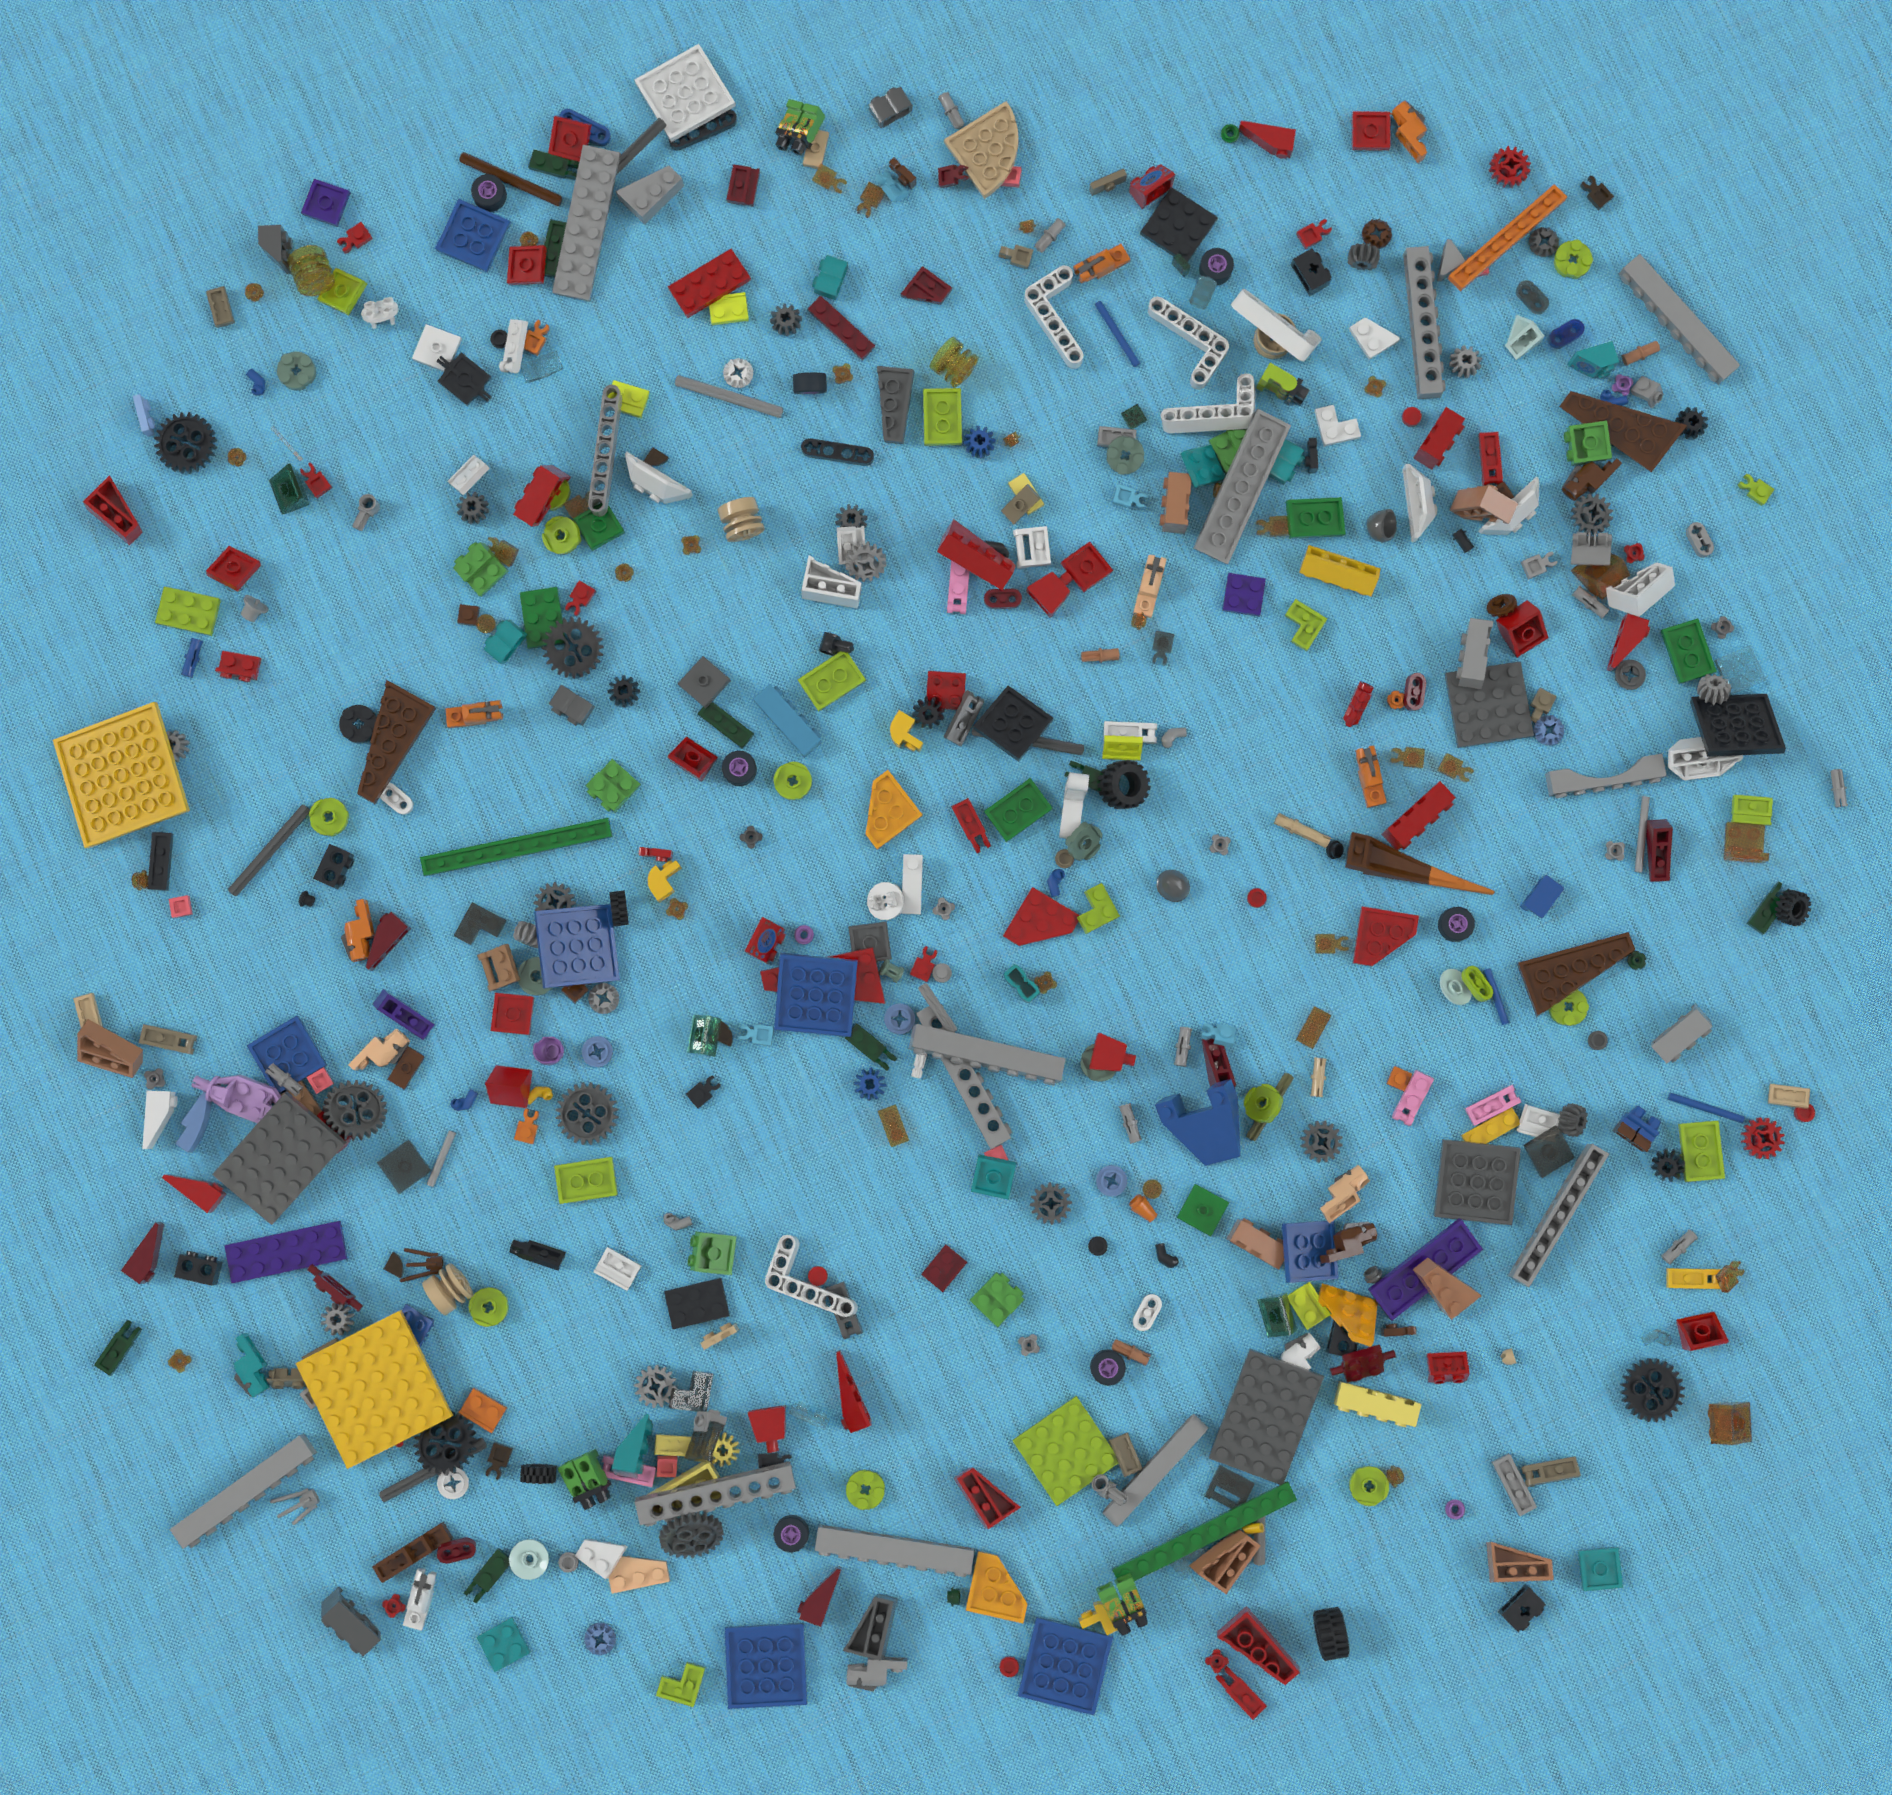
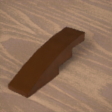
[372,1521,453,1583]

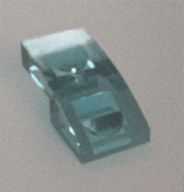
[520,351,563,384]

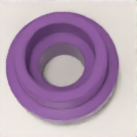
[794,925,814,945]
[1445,1499,1465,1520]

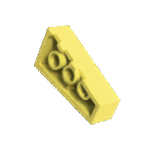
[1333,1381,1421,1427]
[647,1458,721,1513]

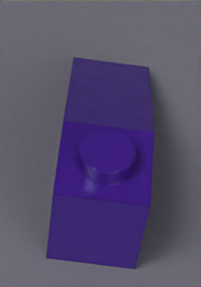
[372,989,435,1040]

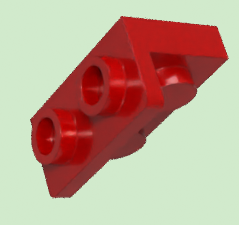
[215,651,261,682]
[1426,1351,1470,1384]

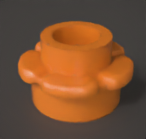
[1387,691,1404,709]

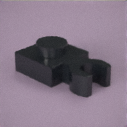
[1304,438,1318,473]
[686,1075,721,1109]
[758,1452,792,1468]

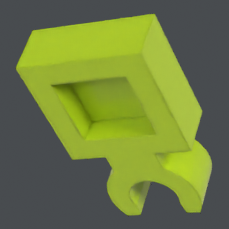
[1738,474,1775,506]

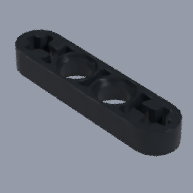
[669,109,737,151]
[801,438,874,466]

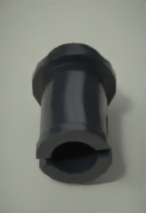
[1452,528,1475,554]

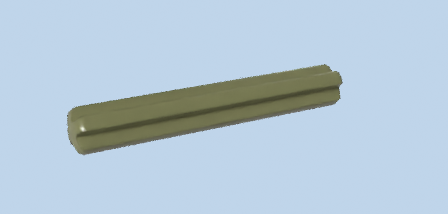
[1246,1073,1294,1141]

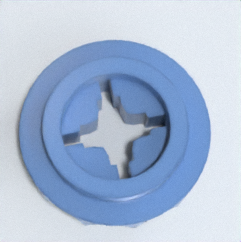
[1534,715,1565,746]
[884,1003,915,1034]
[582,1036,613,1067]
[1096,1165,1127,1196]
[584,1623,616,1656]

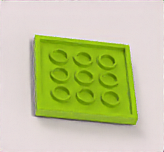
[1012,1396,1118,1507]

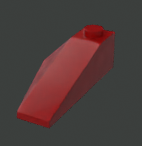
[836,1350,872,1433]

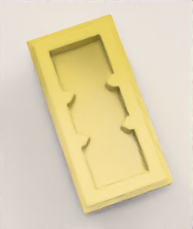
[1008,473,1044,515]
[654,1434,695,1457]

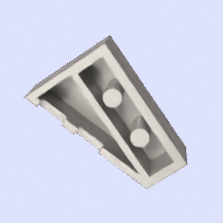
[616,165,684,225]
[1456,618,1493,689]
[1651,1003,1713,1063]

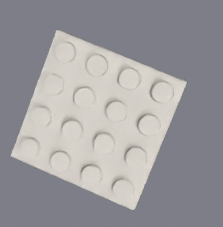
[634,44,736,142]

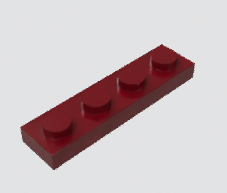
[808,295,875,361]

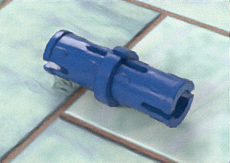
[181,638,203,678]

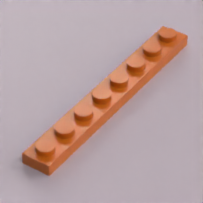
[1447,184,1567,292]

